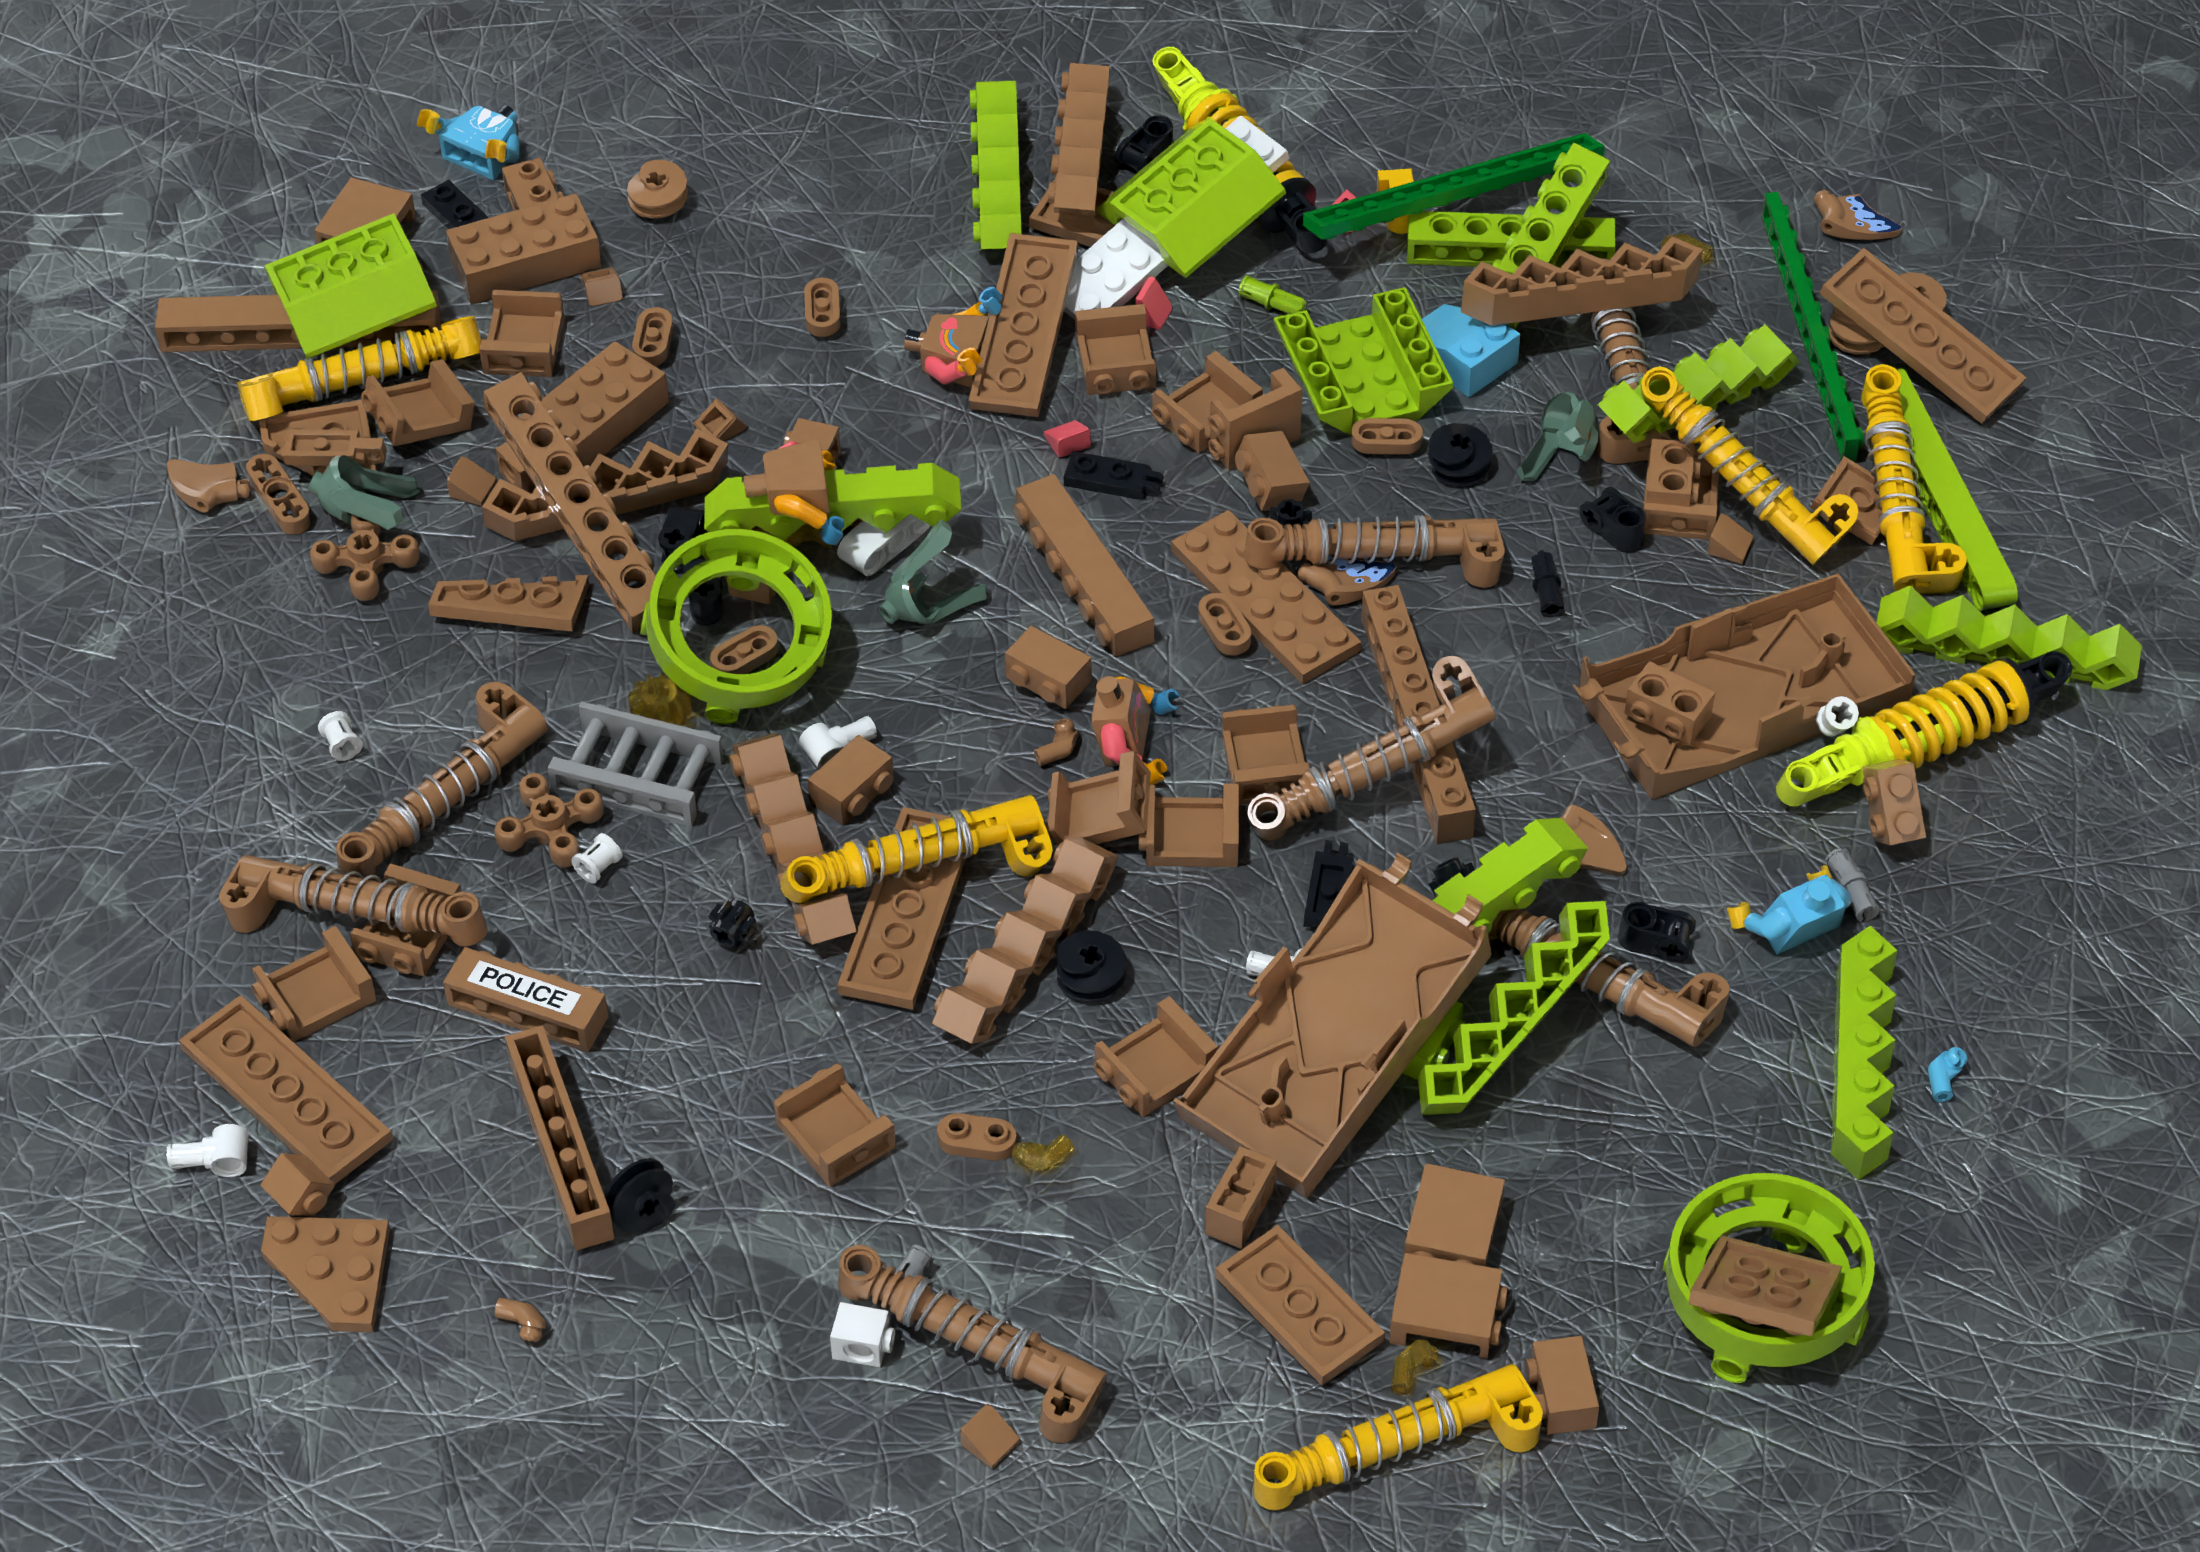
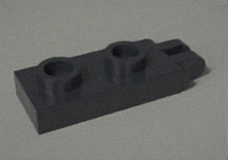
[421,179,489,229]
[1063,451,1164,499]
[1303,840,1354,928]

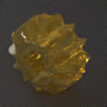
[628,671,692,725]

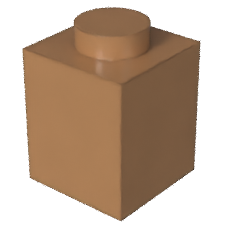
[260,1153,335,1217]

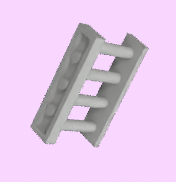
[548,701,724,827]

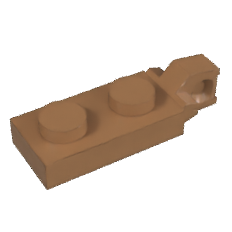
[282,429,387,466]

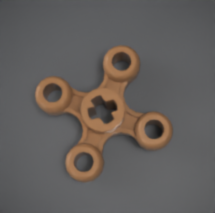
[310,514,420,601]
[494,773,604,868]

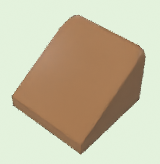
[580,267,623,306]
[693,398,748,441]
[447,456,497,506]
[1708,513,1754,564]
[960,1403,1020,1469]

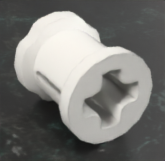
[1816,696,1859,737]
[318,711,363,761]
[571,833,623,884]

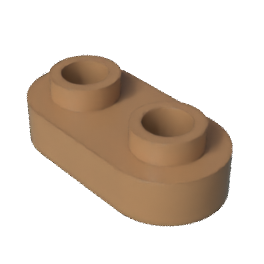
[804,278,840,337]
[632,307,673,366]
[1351,418,1423,454]
[1198,593,1251,655]
[710,625,778,674]
[937,1113,1017,1161]

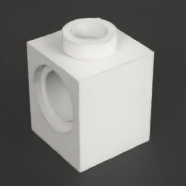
[830,1302,895,1368]

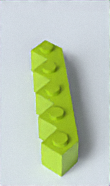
[970,81,1021,249]
[1598,324,1800,444]
[704,463,961,541]
[1876,585,2142,690]
[1432,818,1589,933]
[1418,901,1610,1115]
[1831,926,1898,1180]

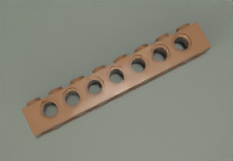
[483,372,656,633]
[1361,585,1476,845]

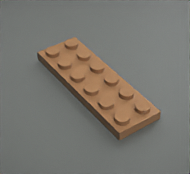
[969,233,1078,417]
[1819,248,2027,424]
[1171,510,1361,685]
[837,807,966,1010]
[179,995,393,1184]

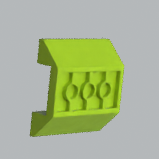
[1096,118,1286,278]
[264,213,437,359]
[1273,287,1454,435]

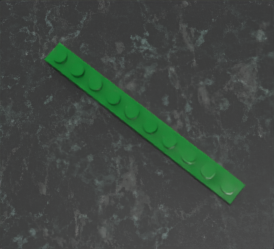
[1303,133,1605,239]
[1761,192,1864,463]

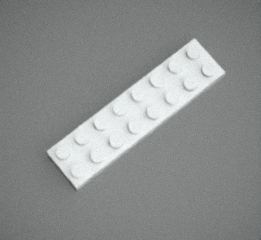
[1064,115,1289,320]

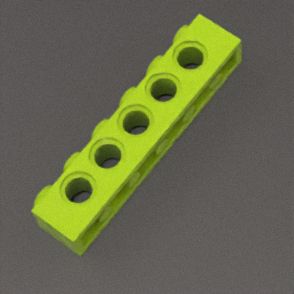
[1492,143,1610,330]
[1407,211,1615,268]

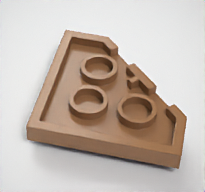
[259,400,376,476]
[261,1216,390,1332]

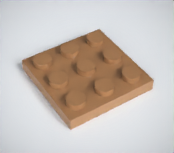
[1689,1235,1842,1336]

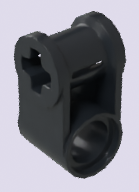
[1115,115,1174,173]
[1579,487,1646,553]
[658,506,707,574]
[682,558,724,625]
[1618,902,1696,962]

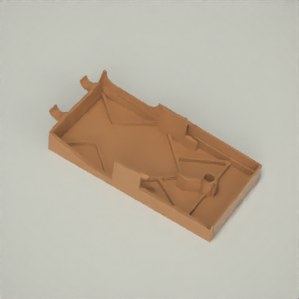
[1573,573,1916,800]
[1173,852,1492,1199]

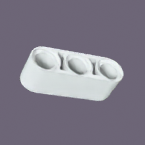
[837,514,931,577]

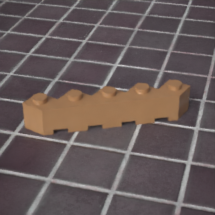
[1048,63,1110,216]
[1461,236,1703,326]
[482,428,728,541]
[729,733,857,945]
[932,837,1119,1044]

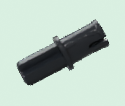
[1531,550,1564,617]

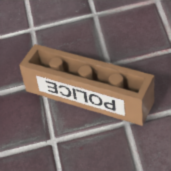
[443,947,609,1053]

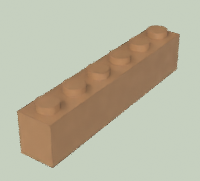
[1013,474,1154,658]
[505,1025,614,1251]

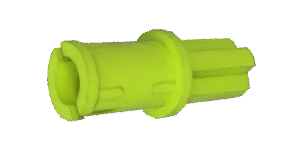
[1238,275,1307,314]

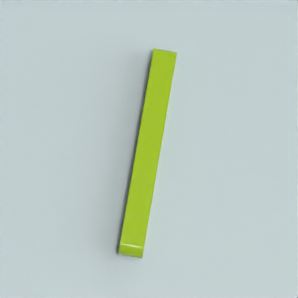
[1882,368,2018,611]

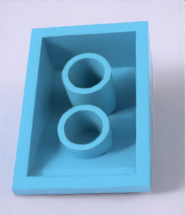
[1422,304,1520,398]

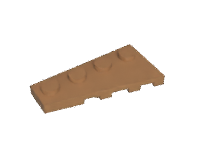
[428,575,589,632]

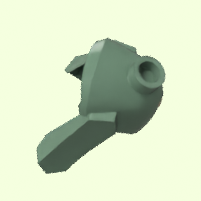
[1517,391,1599,482]
[307,455,420,530]
[878,520,987,624]

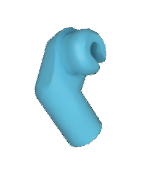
[1928,1047,1967,1102]

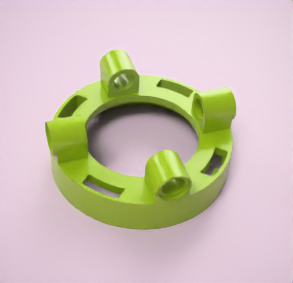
[640,529,832,724]
[1662,1173,1875,1383]

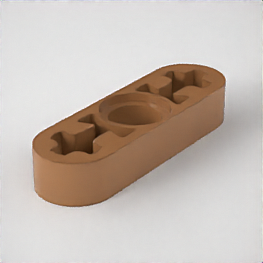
[246,454,311,535]

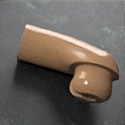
[1034,718,1078,767]
[495,1298,546,1342]

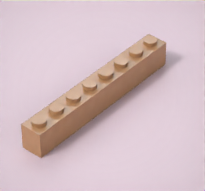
[155,290,441,352]

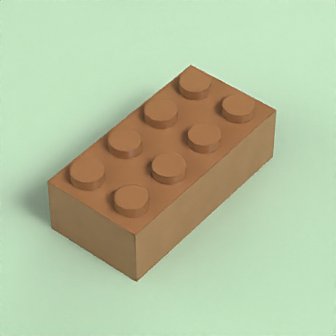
[446,193,602,304]
[519,341,669,474]

